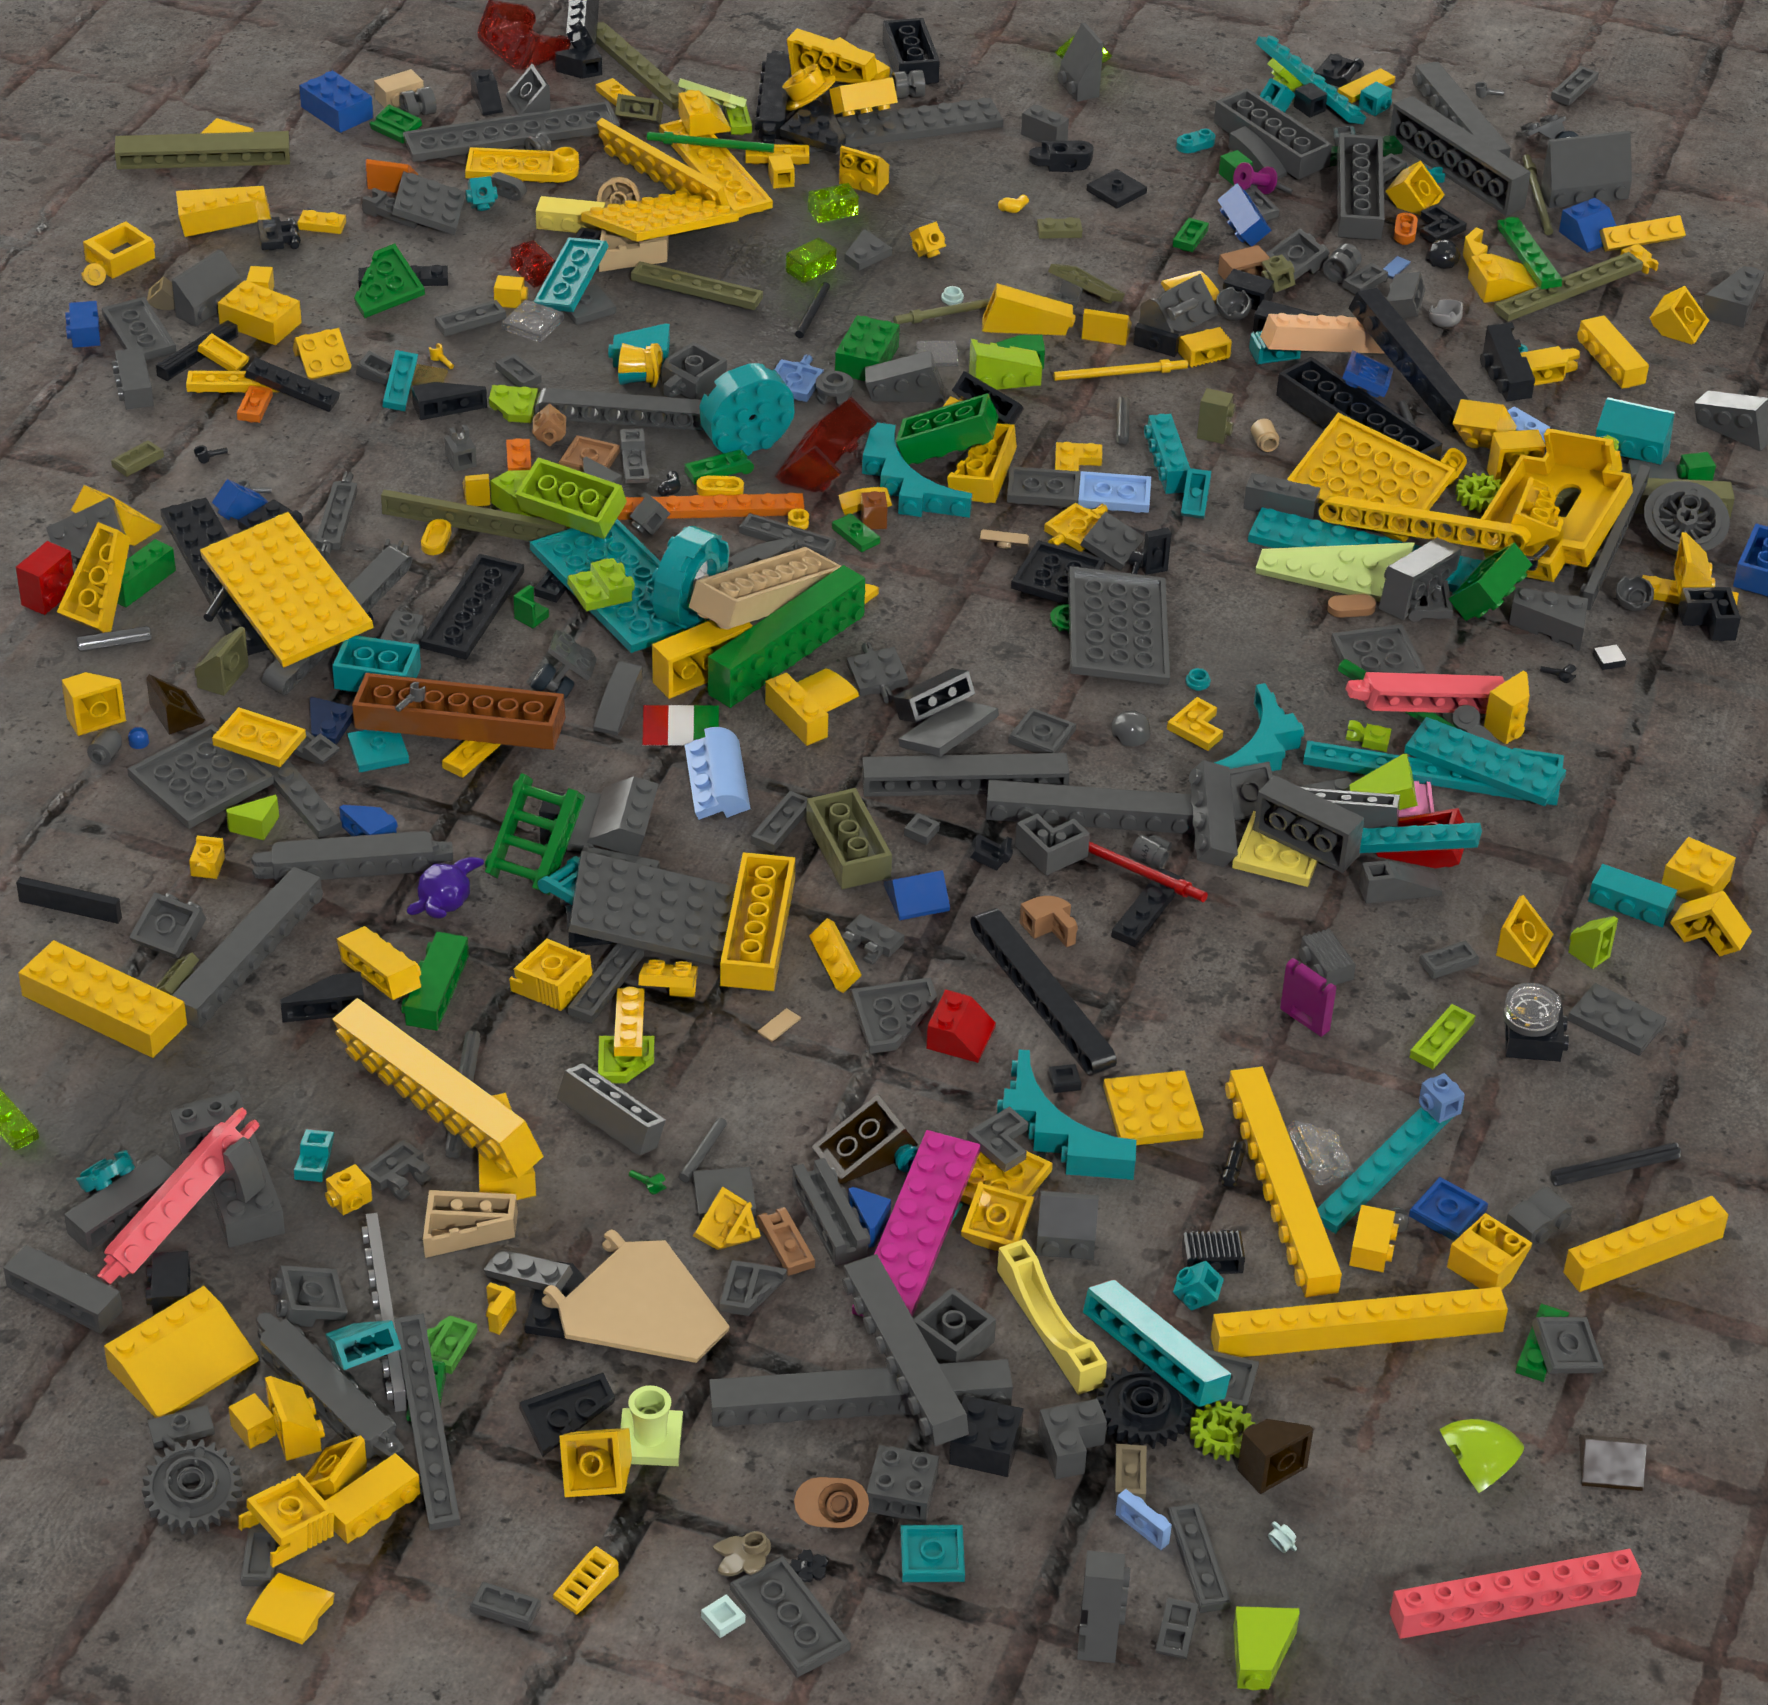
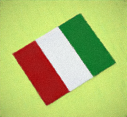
[643,705,719,745]

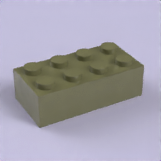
[806,788,892,889]

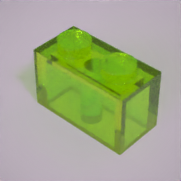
[786,237,837,283]

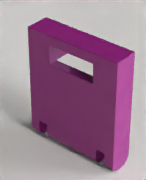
[1280,958,1336,1037]

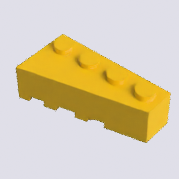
[787,28,877,83]
[947,423,1017,503]

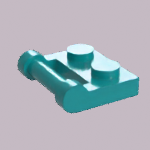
[538,856,579,905]

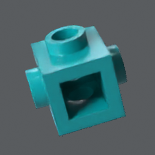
[465,176,498,211]
[1173,1261,1224,1311]

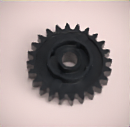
[1096,1365,1193,1449]

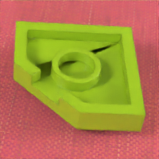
[489,385,538,423]
[598,1036,655,1083]

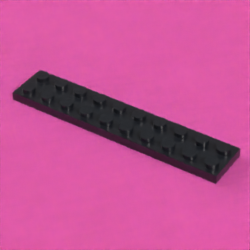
[160,497,270,656]

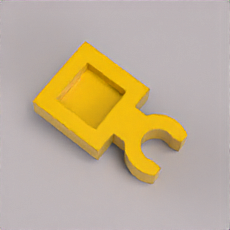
[1620,244,1659,274]

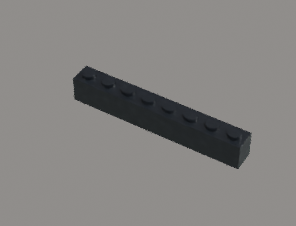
[1348,288,1469,433]

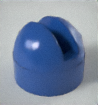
[128,727,149,749]

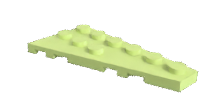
[1256,543,1415,602]

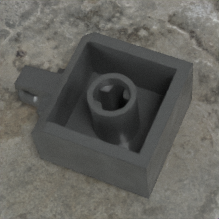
[662,342,727,400]

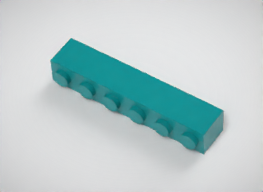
[1083,1280,1231,1407]

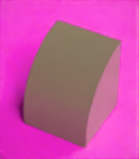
[147,276,175,310]

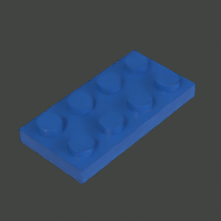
[1342,350,1394,398]

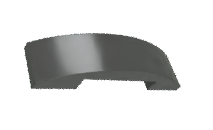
[620,429,649,483]

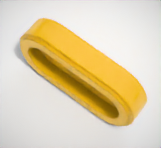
[421,519,452,555]

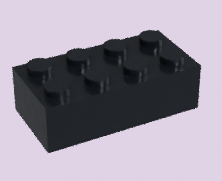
[882,18,940,85]

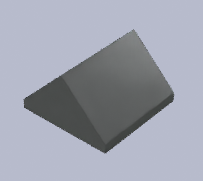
[506,64,550,114]

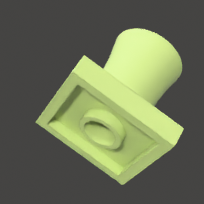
[621,1386,683,1466]

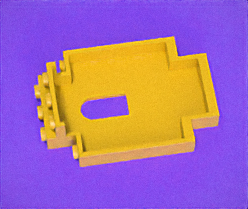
[1481,428,1633,582]

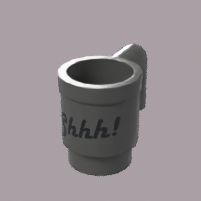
[1130,835,1172,869]

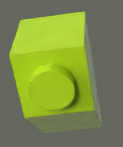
[1568,916,1618,969]

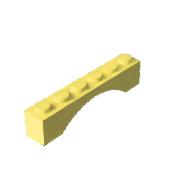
[997,1239,1107,1395]

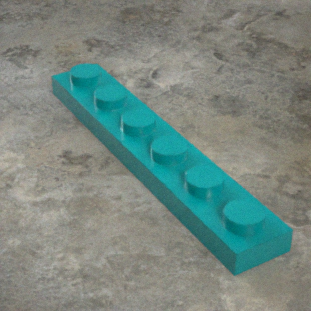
[1359,823,1482,853]

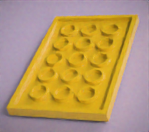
[581,190,739,242]
[1287,413,1456,542]

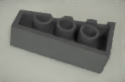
[1379,537,1462,620]

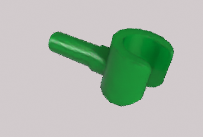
[629,1170,667,1195]

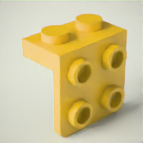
[293,328,351,380]

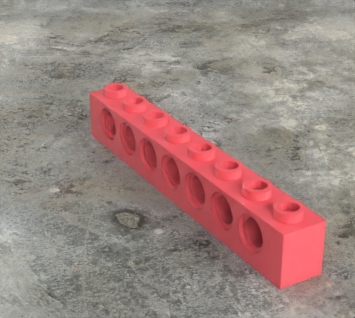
[1390,1549,1642,1639]

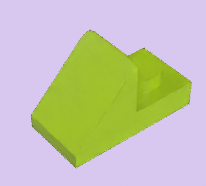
[1267,58,1304,92]

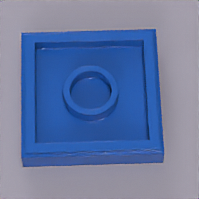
[1409,1177,1488,1241]

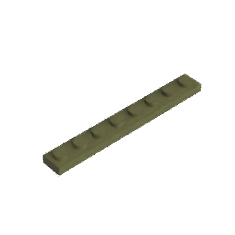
[596,22,684,110]
[1494,252,1643,322]
[381,489,567,541]

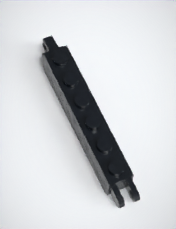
[566,0,599,51]
[755,50,791,144]

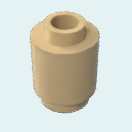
[1251,419,1279,452]

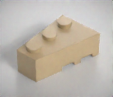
[599,229,669,272]
[423,1190,518,1258]

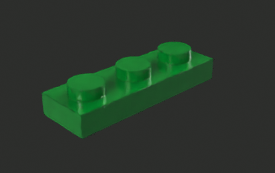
[1515,1303,1569,1382]

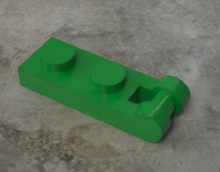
[684,450,754,485]

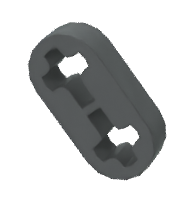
[491,172,527,201]

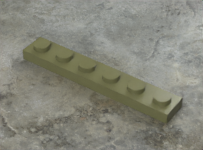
[631,261,763,310]

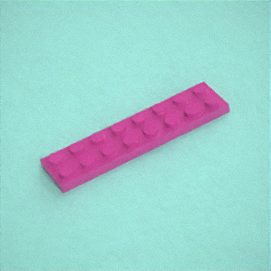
[852,1130,980,1317]

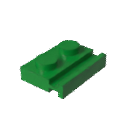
[370,104,422,144]

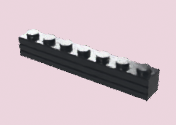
[156,320,238,381]

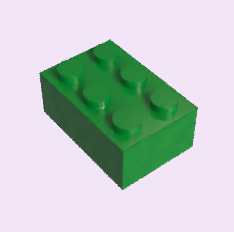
[835,315,900,381]
[1448,542,1532,621]

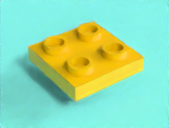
[638,960,698,998]

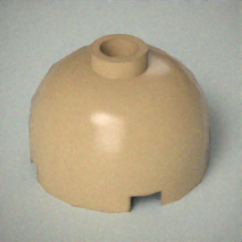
[597,177,641,208]

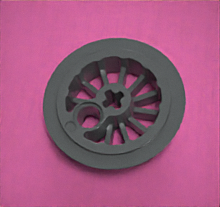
[1644,481,1730,556]

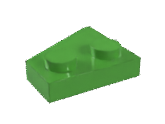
[399,1316,477,1374]

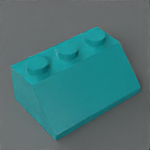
[1596,397,1675,465]

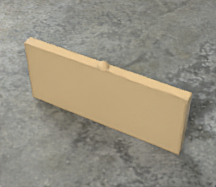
[758,1008,801,1042]

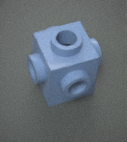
[1419,1073,1465,1123]

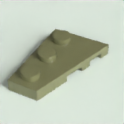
[1048,264,1125,303]

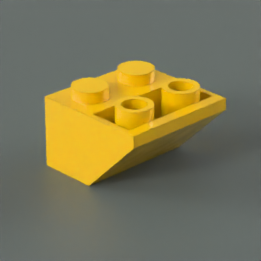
[839,146,889,195]
[1447,1213,1532,1290]

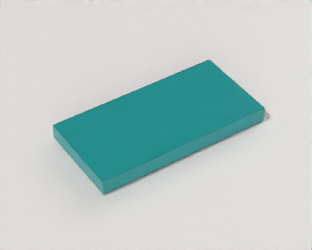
[533,237,609,312]

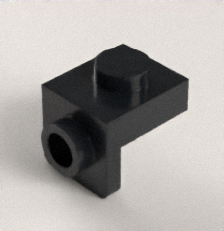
[970,834,1013,871]

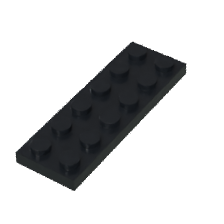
[420,554,524,660]

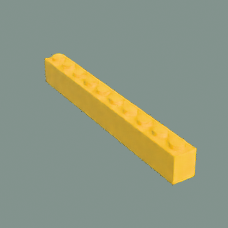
[1225,1066,1342,1298]
[1211,1287,1508,1357]

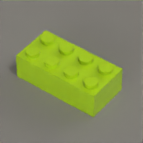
[515,457,627,539]

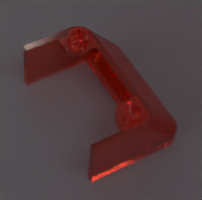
[775,397,877,492]

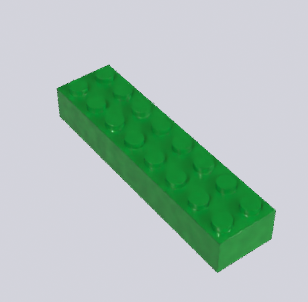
[708,565,866,708]

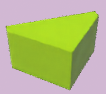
[226,795,279,840]

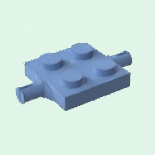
[774,354,824,402]

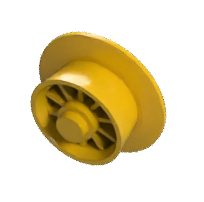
[782,64,836,111]

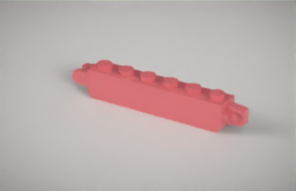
[1345,672,1506,714]
[97,1107,260,1285]

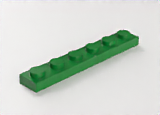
[1497,217,1562,289]

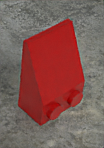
[1376,808,1465,869]

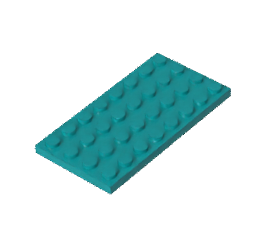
[530,519,711,653]

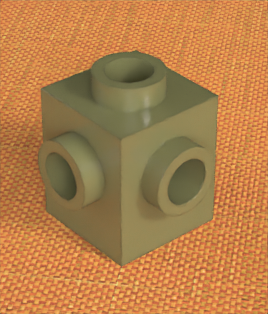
[1261,254,1296,293]

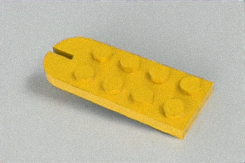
[465,147,579,183]

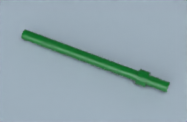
[647,131,775,153]

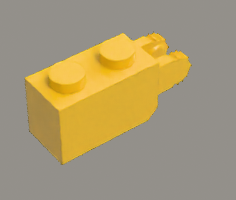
[1520,346,1580,386]

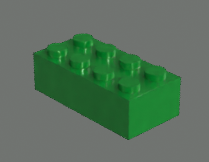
[896,393,999,465]

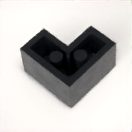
[1678,587,1741,641]

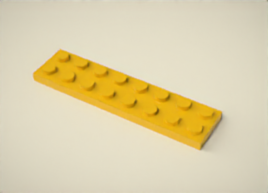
[596,118,730,207]
[659,119,773,217]

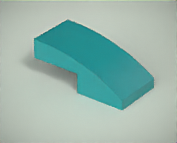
[294,1129,334,1182]

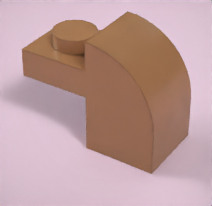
[1019,896,1078,947]

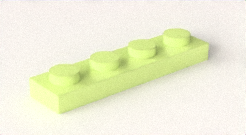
[678,78,747,109]

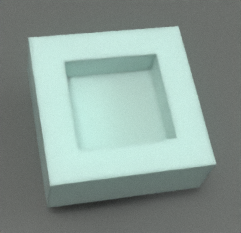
[701,1594,745,1638]

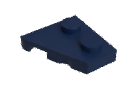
[310,696,354,745]

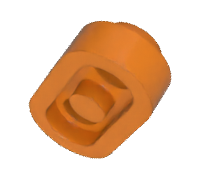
[1394,213,1418,245]

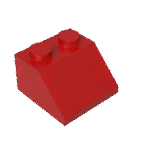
[926,989,996,1063]

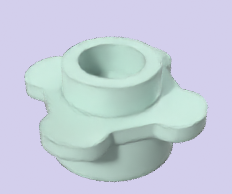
[1268,1521,1297,1553]

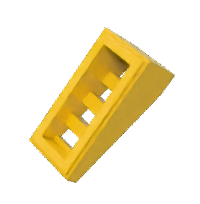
[553,1546,619,1615]

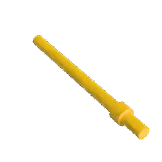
[1053,359,1188,381]

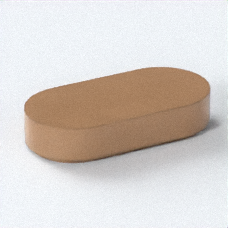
[1327,594,1376,618]

